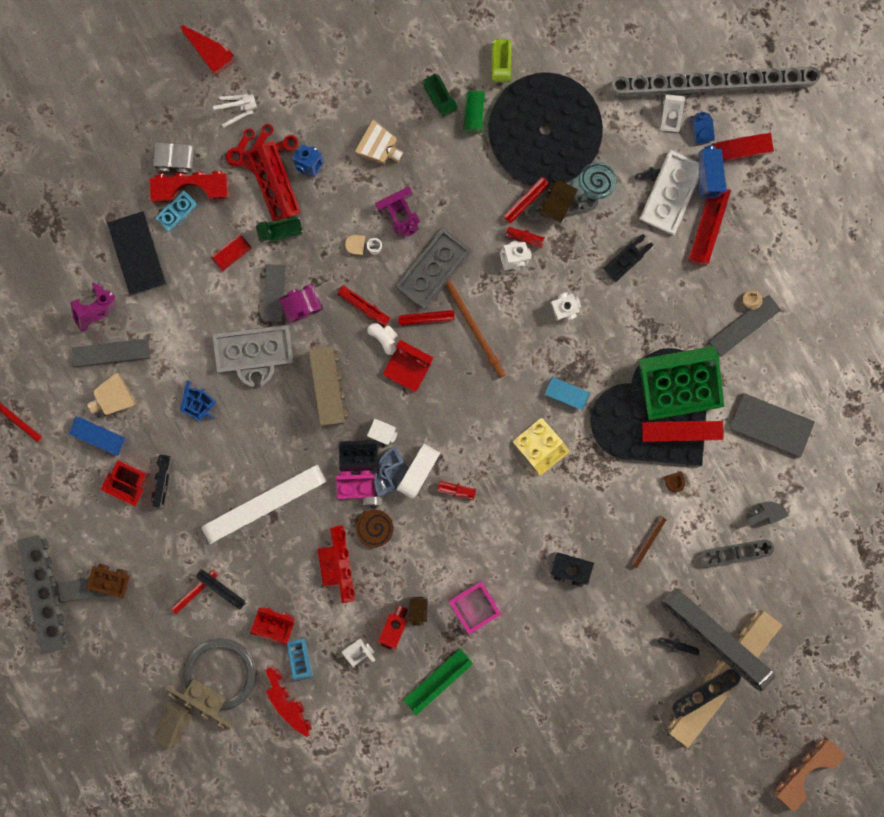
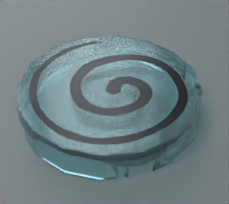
[579,162,617,199]

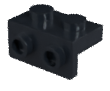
[339,440,378,472]

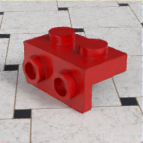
[250,607,295,646]

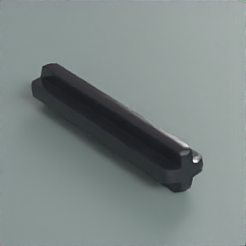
[196,569,246,610]

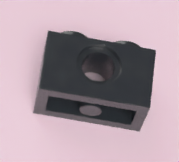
[550,552,594,587]

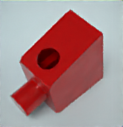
[377,605,408,652]

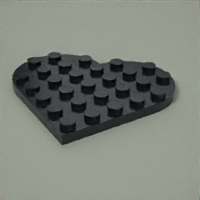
[590,348,707,466]

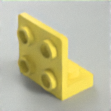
[513,418,570,476]

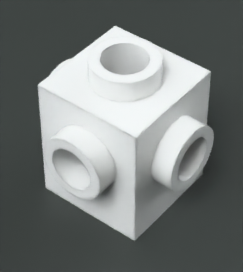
[499,241,531,270]
[550,292,581,321]

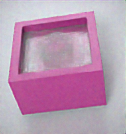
[449,581,502,634]

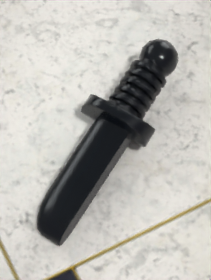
[635,167,661,181]
[658,637,700,656]

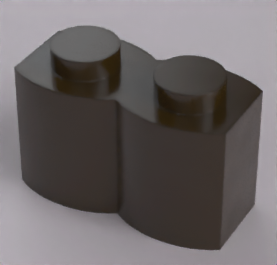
[539,179,578,225]
[408,597,428,626]

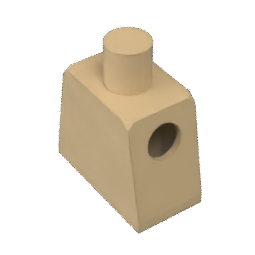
[87,373,137,416]

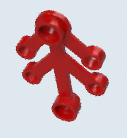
[226,124,299,176]

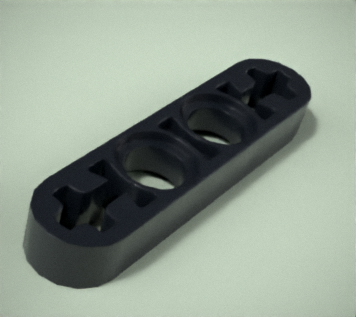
[672,669,740,717]

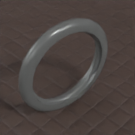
[183,638,256,711]

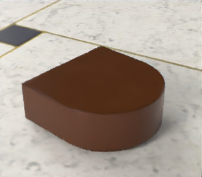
[663,471,685,492]

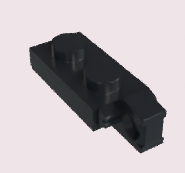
[151,454,172,509]

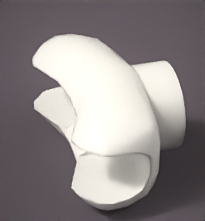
[368,323,398,355]

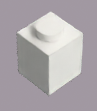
[367,419,398,446]

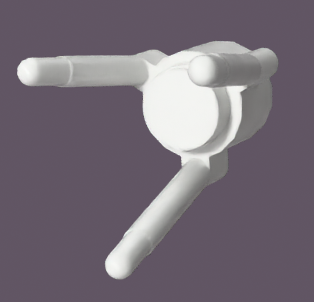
[212,94,257,128]

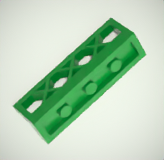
[403,648,473,716]

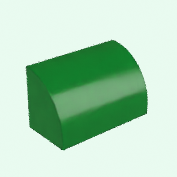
[463,91,485,133]

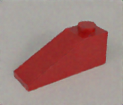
[180,25,234,76]

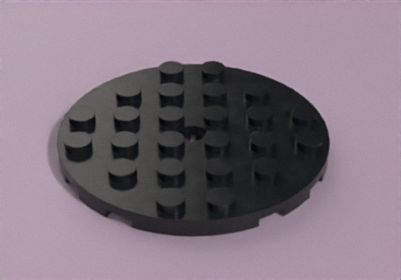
[488,72,603,187]

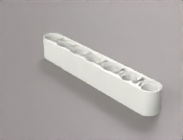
[201,465,327,544]

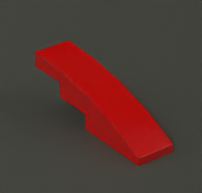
[642,421,724,442]

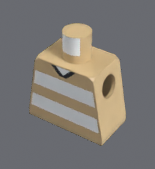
[355,120,404,165]

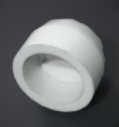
[367,238,382,255]

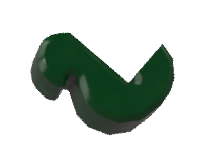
[422,73,458,118]
[255,216,303,244]

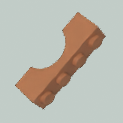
[774,737,846,812]

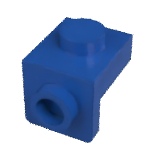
[691,112,715,144]

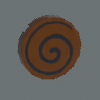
[355,509,394,548]

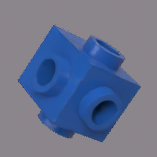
[293,144,325,177]

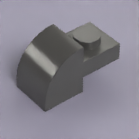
[745,501,789,526]

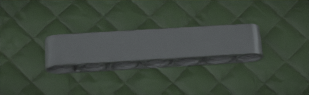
[661,588,775,692]

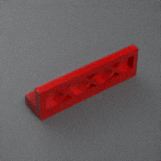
[246,140,301,221]
[688,189,731,266]

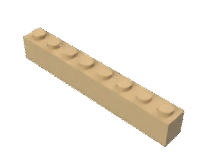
[668,610,783,748]

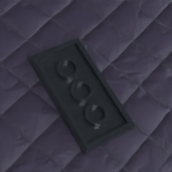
[107,211,167,296]

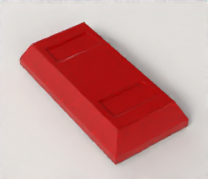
[211,233,252,272]

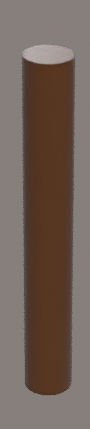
[630,516,667,568]

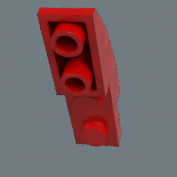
[265,666,312,737]

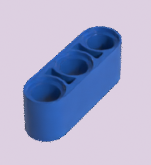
[68,416,126,456]

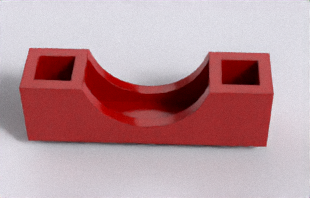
[150,171,229,203]

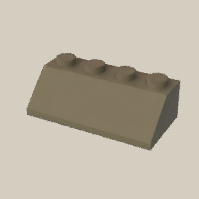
[309,346,348,427]

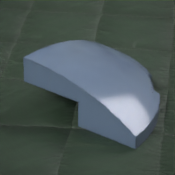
[375,445,408,497]

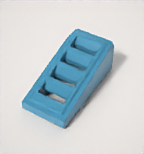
[287,638,313,681]

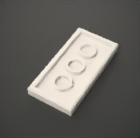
[639,150,699,235]

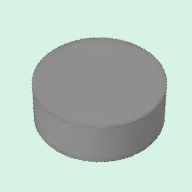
[363,497,382,506]

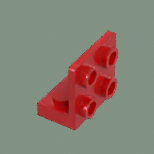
[383,340,434,392]

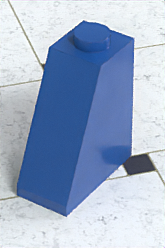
[699,146,726,198]

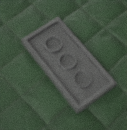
[395,228,473,310]
[729,393,815,457]

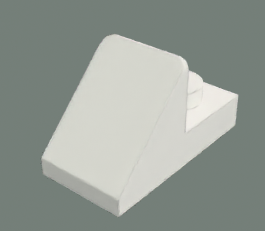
[660,95,685,132]

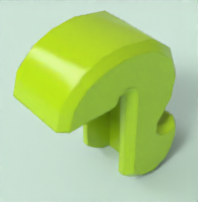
[491,39,512,83]

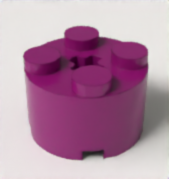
[279,283,324,323]

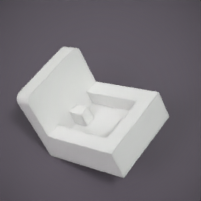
[342,638,376,666]

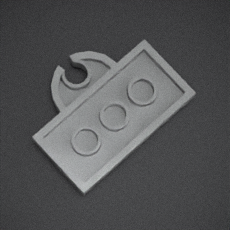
[212,325,294,387]

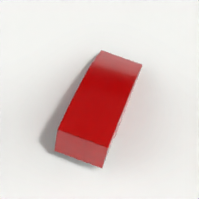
[711,133,774,162]

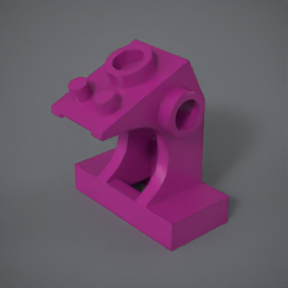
[375,186,420,238]
[70,282,116,333]

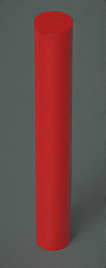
[0,402,43,443]
[171,570,218,614]

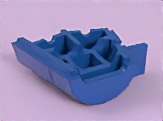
[180,380,216,421]

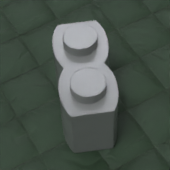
[153,143,194,174]

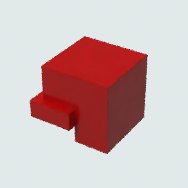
[100,460,149,507]

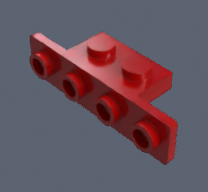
[317,525,355,603]

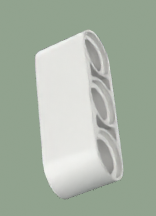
[397,443,440,499]

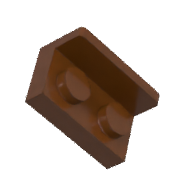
[87,563,132,599]

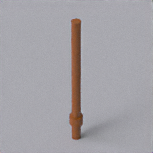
[445,279,506,378]

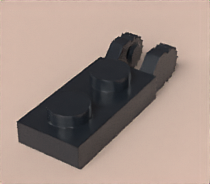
[603,234,654,283]

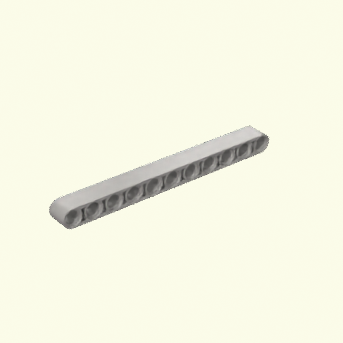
[611,66,821,96]

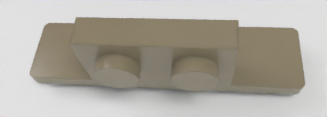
[165,679,233,730]

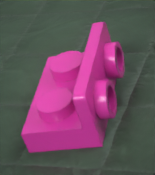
[336,471,376,499]

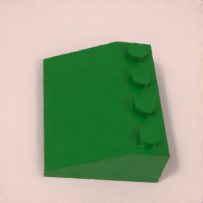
[638,346,725,420]

